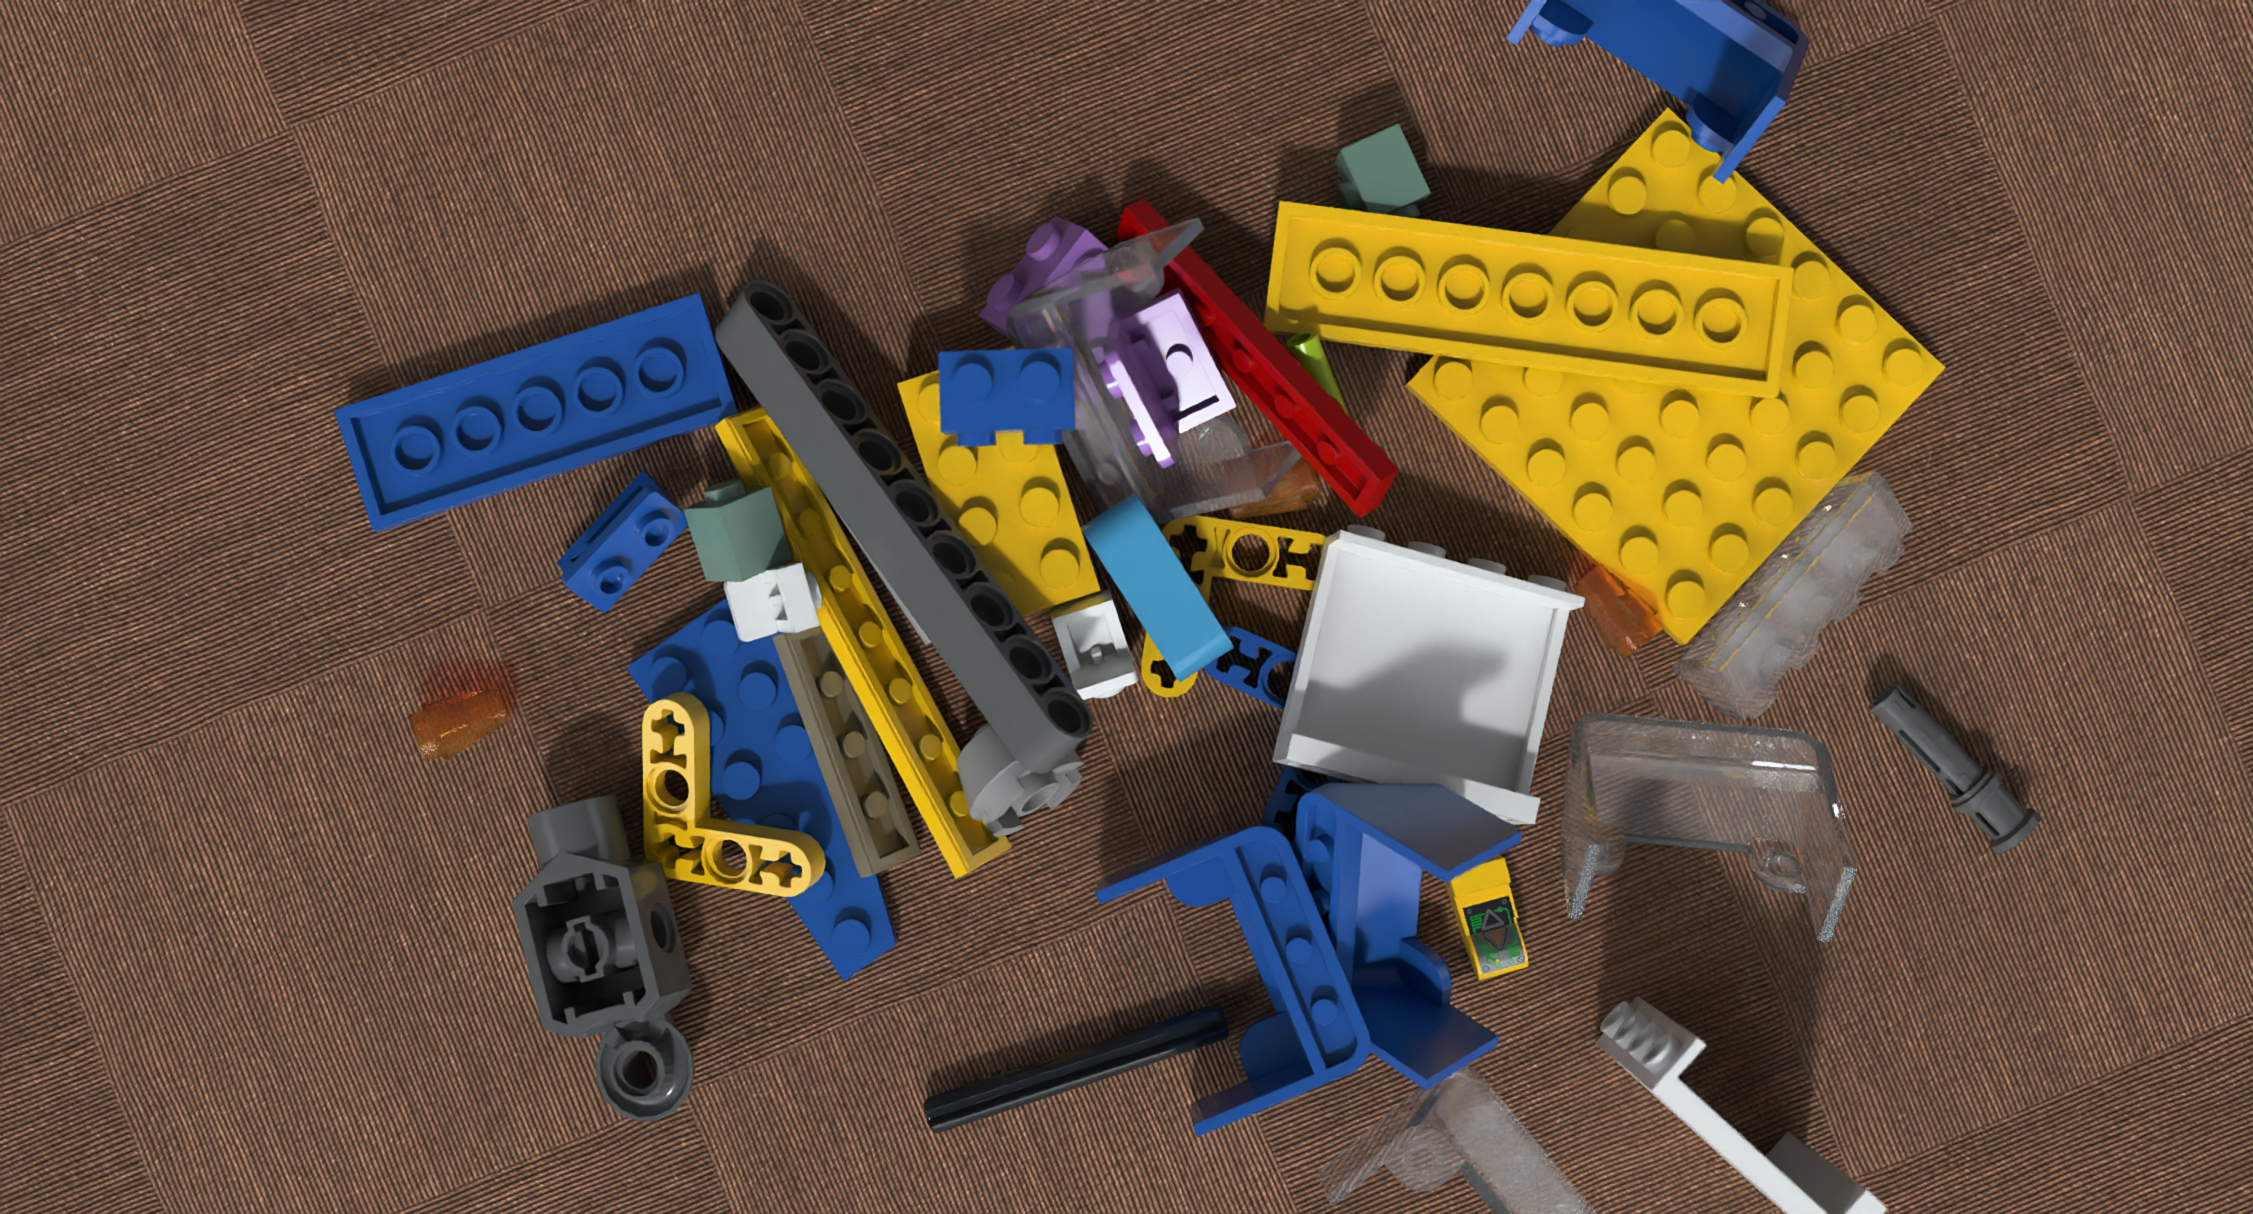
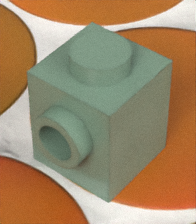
[1335,123,1431,219]
[683,479,793,582]

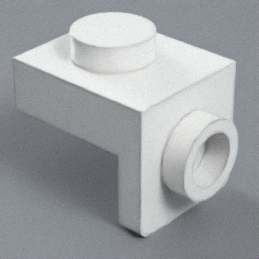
[724,562,822,642]
[1049,589,1139,700]

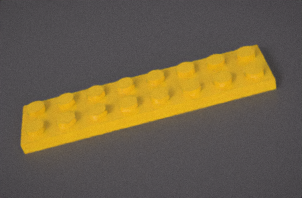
[1263,201,1794,399]

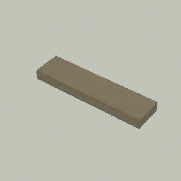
[772,626,922,878]

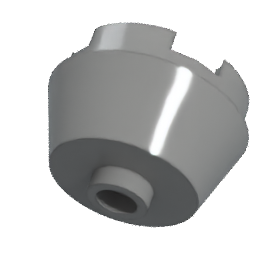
[956,722,1084,836]

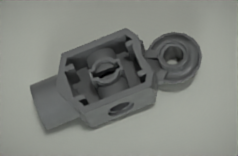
[511,795,695,1122]

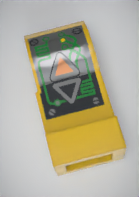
[1445,854,1529,981]

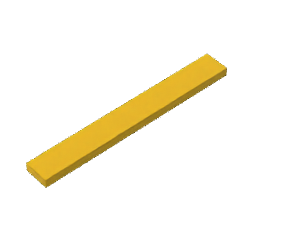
[714,405,1012,879]

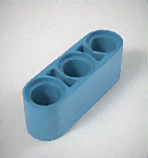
[1080,492,1234,682]

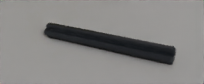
[923,1004,1229,1133]

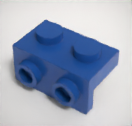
[938,348,1076,447]
[556,470,688,613]

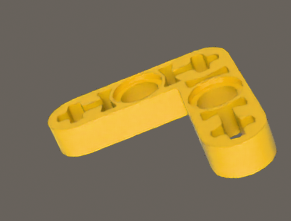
[1141,515,1327,698]
[642,692,826,897]

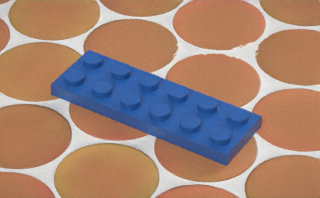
[334,293,741,533]

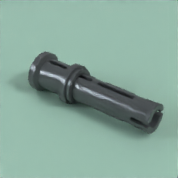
[1868,681,2041,854]

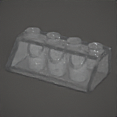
[1671,470,1913,721]

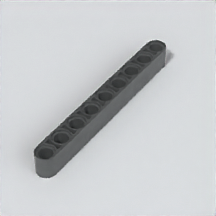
[715,280,1093,774]

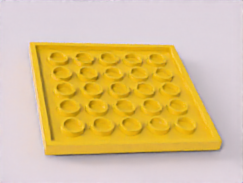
[1405,107,1946,645]

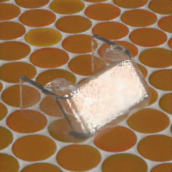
[1006,217,1302,524]
[1560,713,1858,942]
[1317,1065,1598,1214]

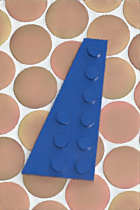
[626,562,899,981]

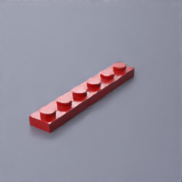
[1111,198,1399,518]

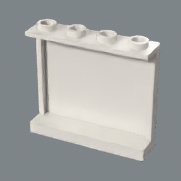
[1272,525,1585,825]
[1595,996,1888,1214]

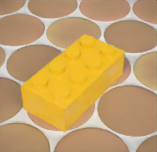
[897,343,1101,617]

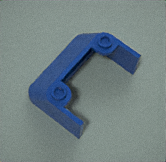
[1506,0,1809,184]
[1294,783,1522,1090]
[1095,824,1370,1137]

